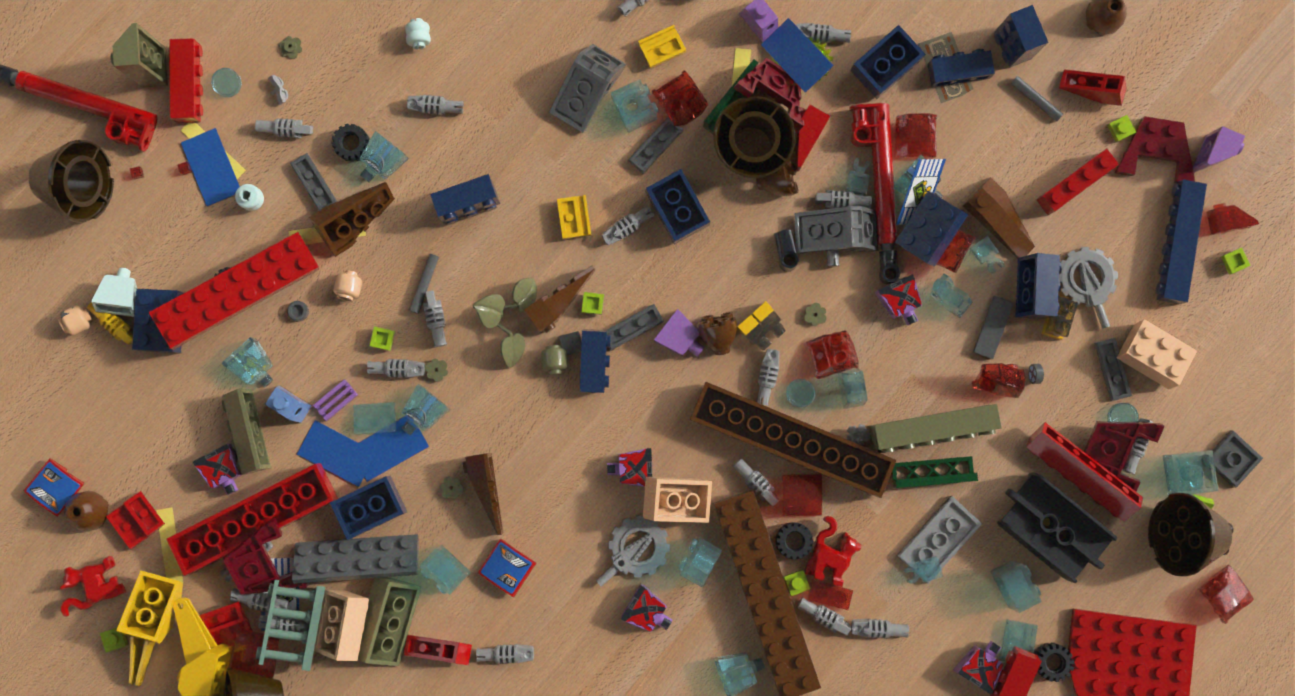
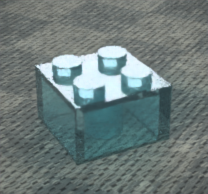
[1163,450,1219,495]
[678,536,722,587]
[419,545,472,595]
[990,561,1042,613]

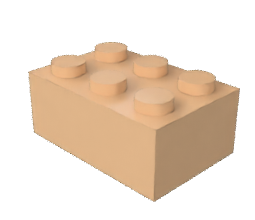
[1116,319,1197,389]
[643,477,712,522]
[314,589,369,661]

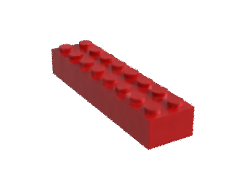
[149,232,319,350]
[166,463,338,576]

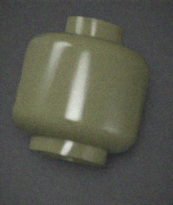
[541,345,568,375]

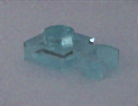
[846,158,870,196]
[969,236,1005,274]
[904,556,943,584]

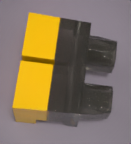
[1041,296,1078,340]
[737,301,786,351]

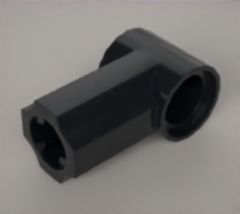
[774,230,799,272]

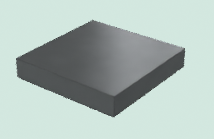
[1204,430,1263,488]

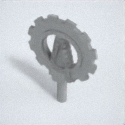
[1059,247,1118,329]
[596,516,670,587]

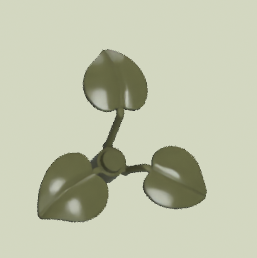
[472,278,537,368]

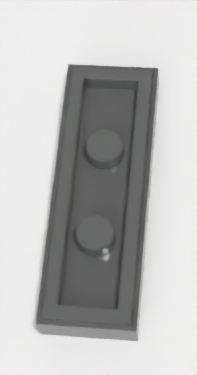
[628,116,683,174]
[290,153,338,210]
[973,296,1014,360]
[607,304,664,351]
[1094,338,1132,401]

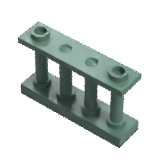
[255,580,325,671]

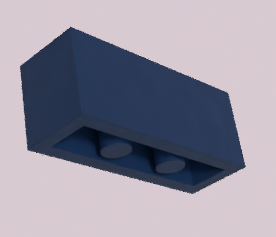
[928,49,995,88]
[580,329,611,393]

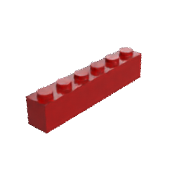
[1026,422,1143,523]

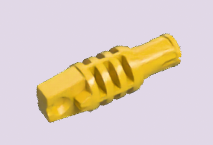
[87,302,133,344]

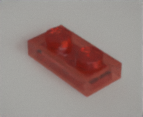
[808,580,853,610]

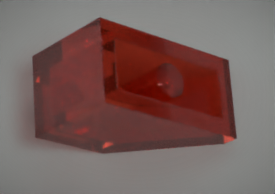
[1206,203,1259,235]

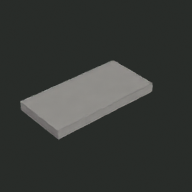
[897,496,982,584]

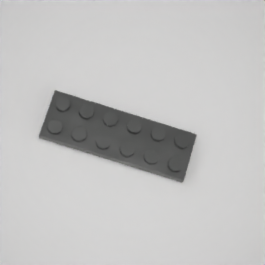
[292,534,419,584]

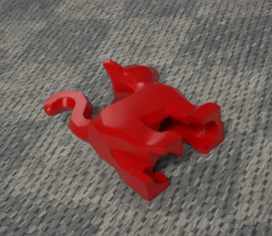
[804,516,861,587]
[60,556,126,617]

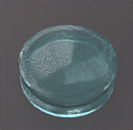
[211,68,242,97]
[786,379,815,407]
[1108,403,1139,422]

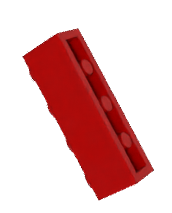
[169,38,203,123]
[1036,148,1119,215]
[990,646,1042,696]

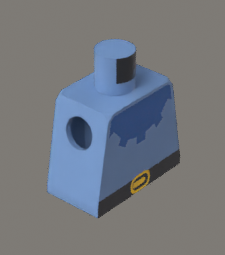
[265,385,312,423]

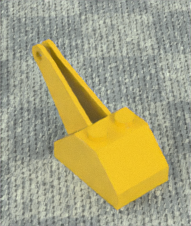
[116,570,183,686]
[173,597,233,696]

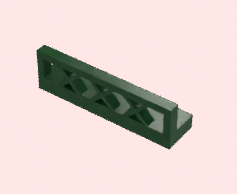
[703,59,759,134]
[892,456,978,488]

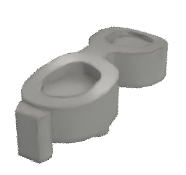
[268,75,288,105]

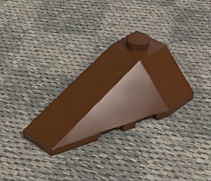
[963,177,1035,259]
[309,182,395,257]
[524,265,595,333]
[463,453,504,535]

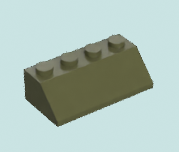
[110,23,167,88]
[222,388,271,475]
[358,577,421,666]

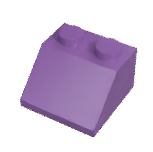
[1193,126,1245,173]

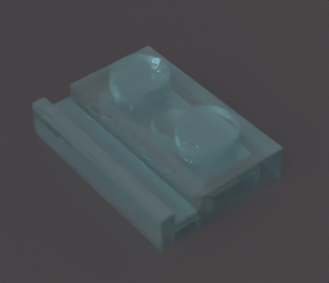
[353,402,396,435]
[1000,619,1038,662]

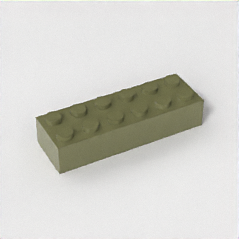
[868,404,1002,453]

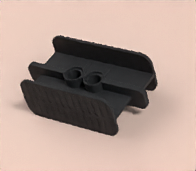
[997,472,1118,583]

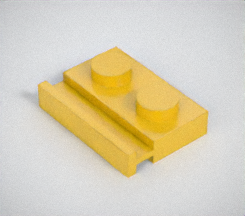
[638,25,686,69]
[557,195,592,240]

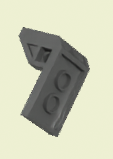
[549,44,626,133]
[794,206,879,254]

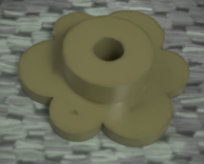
[279,36,302,59]
[804,303,826,326]
[425,359,448,382]
[440,476,464,499]

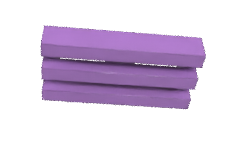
[313,379,358,421]

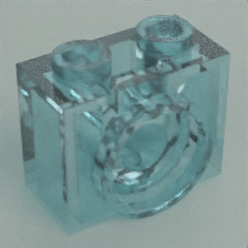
[611,79,659,133]

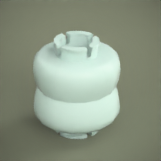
[405,18,431,50]
[235,184,264,211]

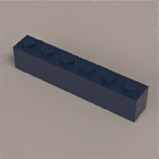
[1155,179,1207,304]

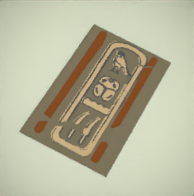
[919,32,973,103]

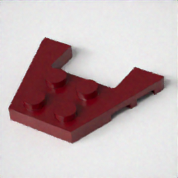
[734,58,804,131]
[1115,116,1195,183]
[1084,421,1165,492]
[223,518,308,595]

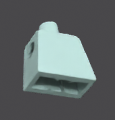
[92,268,137,317]

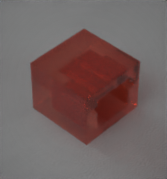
[177,161,192,175]
[130,166,144,180]

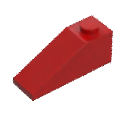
[1059,69,1127,106]
[795,104,830,172]
[404,635,472,665]

